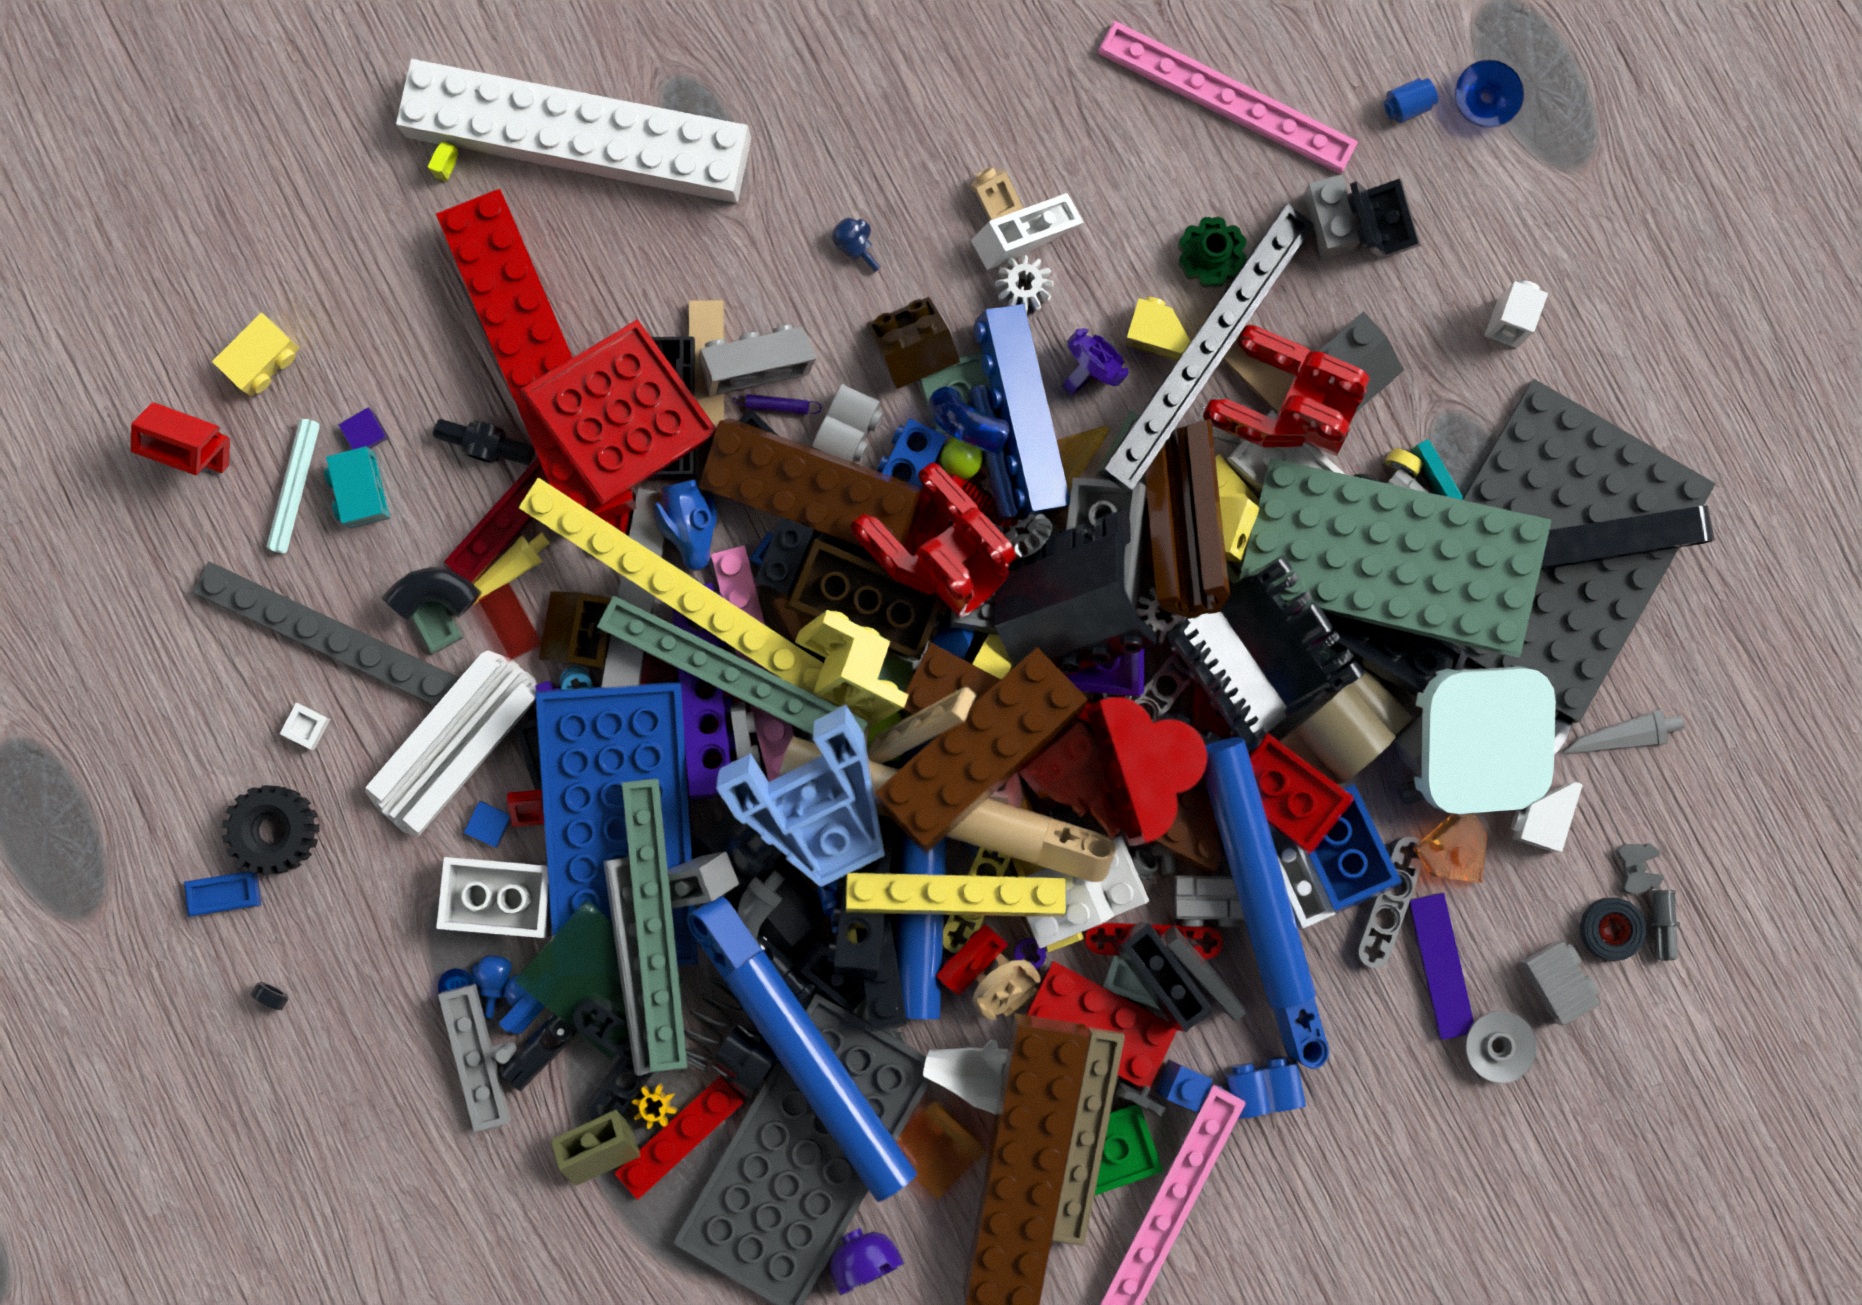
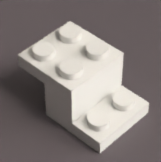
[1025,836,1149,948]

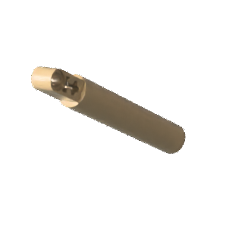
[779,737,1116,882]

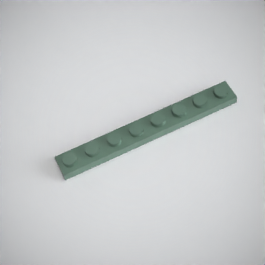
[597,595,868,735]
[622,778,687,1072]

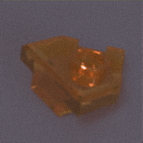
[1413,813,1488,883]

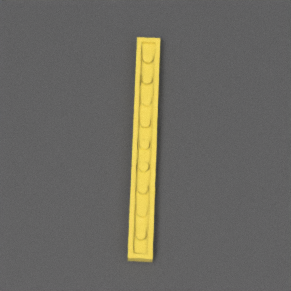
[519,478,824,694]

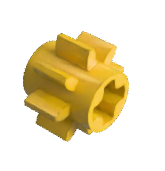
[632,1083,678,1129]

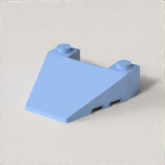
[716,705,885,887]

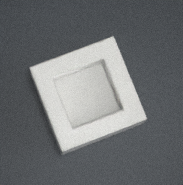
[280,703,330,750]

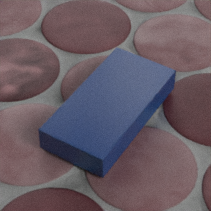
[184,871,261,917]

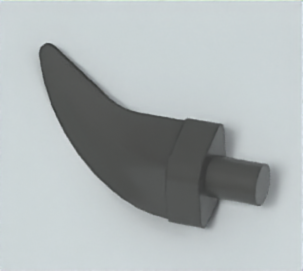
[737,869,786,942]

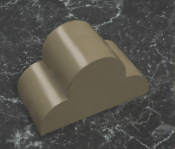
[1278,666,1413,785]

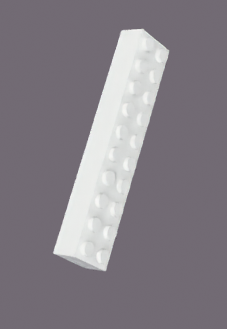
[396,59,751,203]

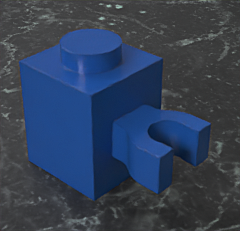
[1155,1059,1228,1113]

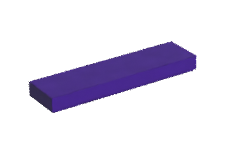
[1409,893,1474,1040]

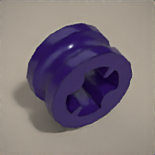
[1014,938,1046,969]

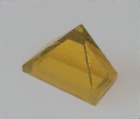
[1056,425,1111,492]

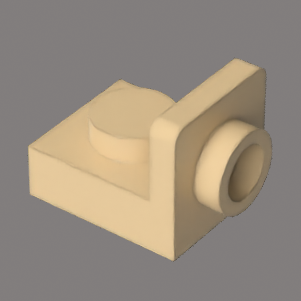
[969,167,1023,221]

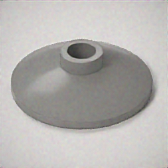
[1465,1011,1537,1083]

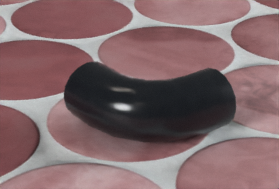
[382,567,482,620]

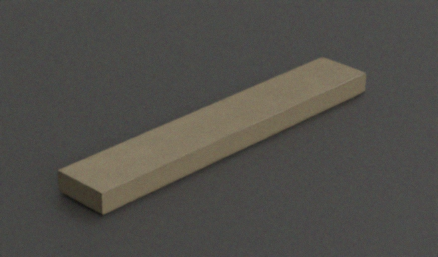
[1052,1027,1125,1246]

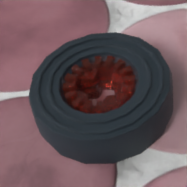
[1580,897,1646,961]

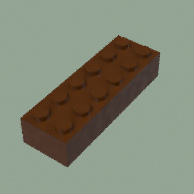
[699,418,924,548]
[875,647,1088,855]

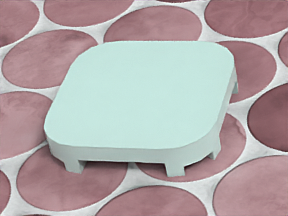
[1414,665,1556,814]

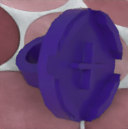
[1062,328,1129,396]

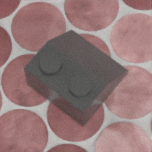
[1318,311,1404,413]

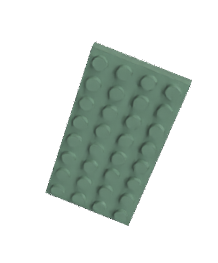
[1239,458,1552,658]

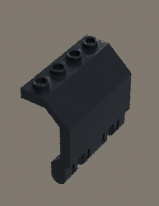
[995,510,1156,675]
[1167,555,1364,752]

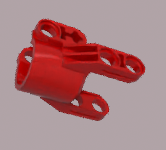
[1203,325,1370,456]
[850,462,1016,618]

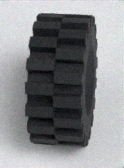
[222,785,320,874]

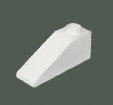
[971,193,1084,270]

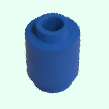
[1384,78,1438,123]

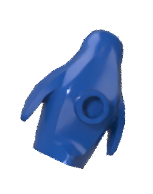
[653,480,717,571]

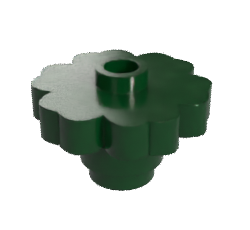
[1178,217,1247,288]

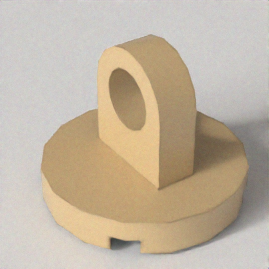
[973,953,1041,1020]

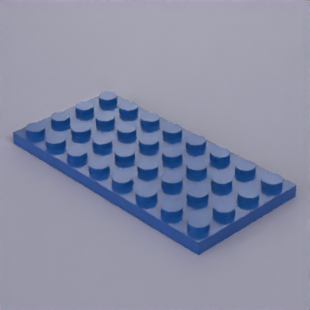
[536,682,698,977]

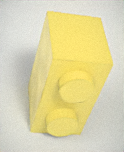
[212,312,300,397]

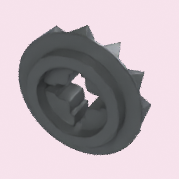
[1004,514,1052,559]

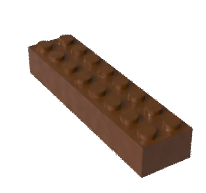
[963,1013,1090,1305]

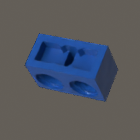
[877,418,947,488]

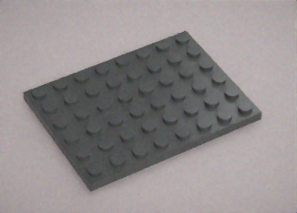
[1451,379,1716,723]

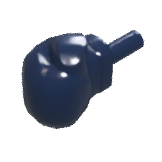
[831,217,881,272]

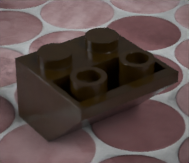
[866,297,960,389]
[538,591,612,671]

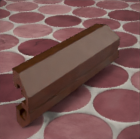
[1145,419,1230,619]

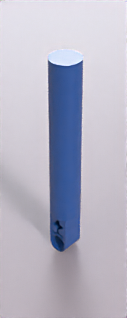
[895,735,947,1019]
[1203,737,1329,1069]
[687,896,917,1202]

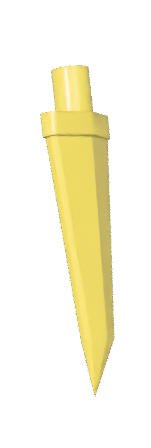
[472,532,551,606]

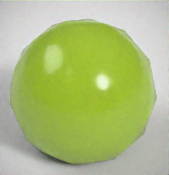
[940,436,983,479]

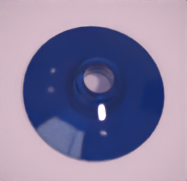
[1455,60,1524,128]

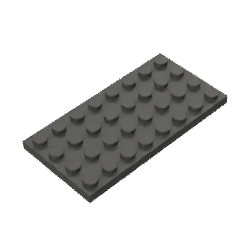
[673,993,931,1305]

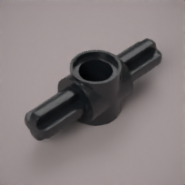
[433,419,535,465]

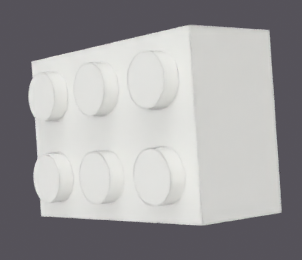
[436,857,552,938]

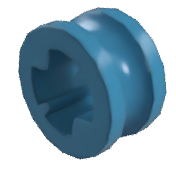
[559,666,593,690]

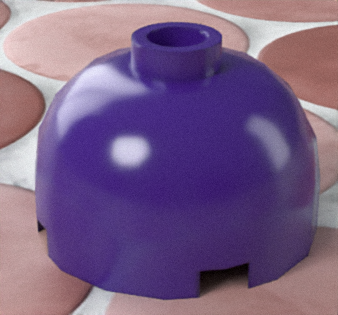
[831,1228,905,1296]

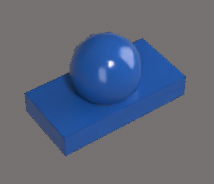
[499,970,567,1035]

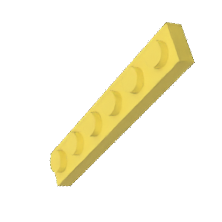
[846,873,1066,917]

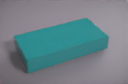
[1410,439,1463,500]

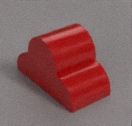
[1085,697,1207,846]

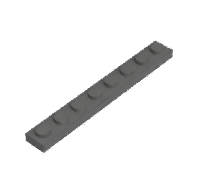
[193,561,460,705]

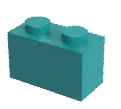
[324,446,391,529]

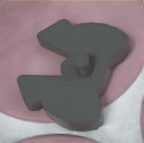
[1616,843,1664,893]
[1116,1081,1166,1116]

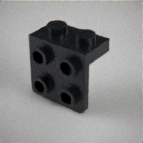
[1347,178,1421,259]

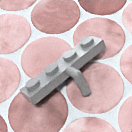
[438,984,516,1132]

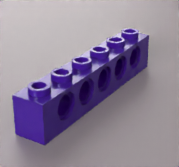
[672,583,736,801]

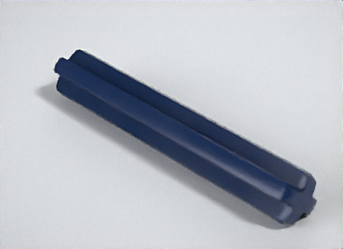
[968,385,1018,520]

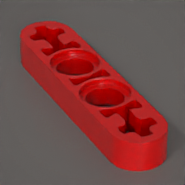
[1084,922,1223,959]

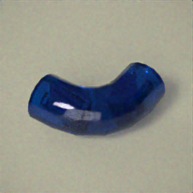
[929,387,1009,454]

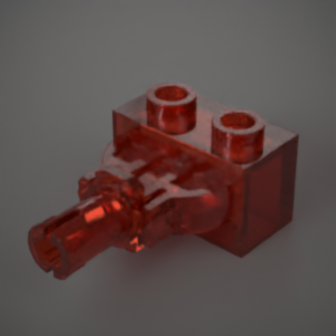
[1018,722,1128,838]

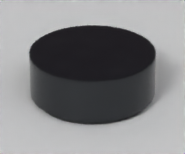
[250,982,289,1011]

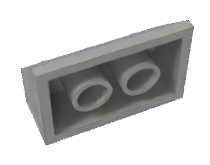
[699,325,816,396]

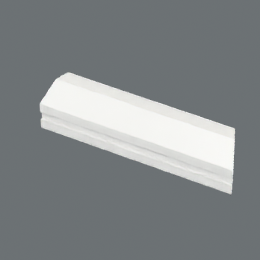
[365,650,537,838]

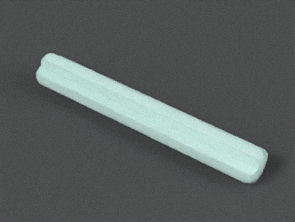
[267,419,320,553]

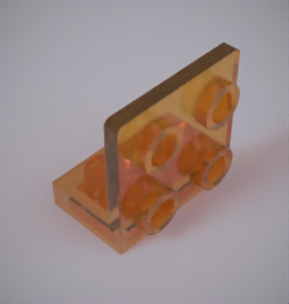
[896,1097,987,1199]

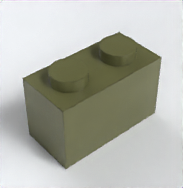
[551,1110,640,1186]

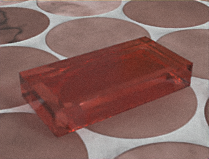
[478,583,542,661]

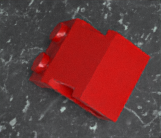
[130,402,230,476]

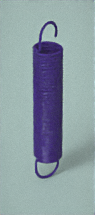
[733,394,822,415]

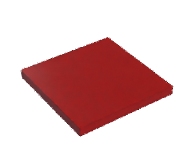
[520,319,717,507]

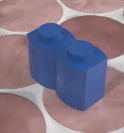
[1225,1056,1306,1119]

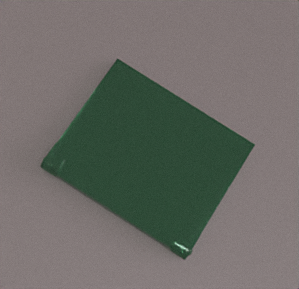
[514,900,683,1060]

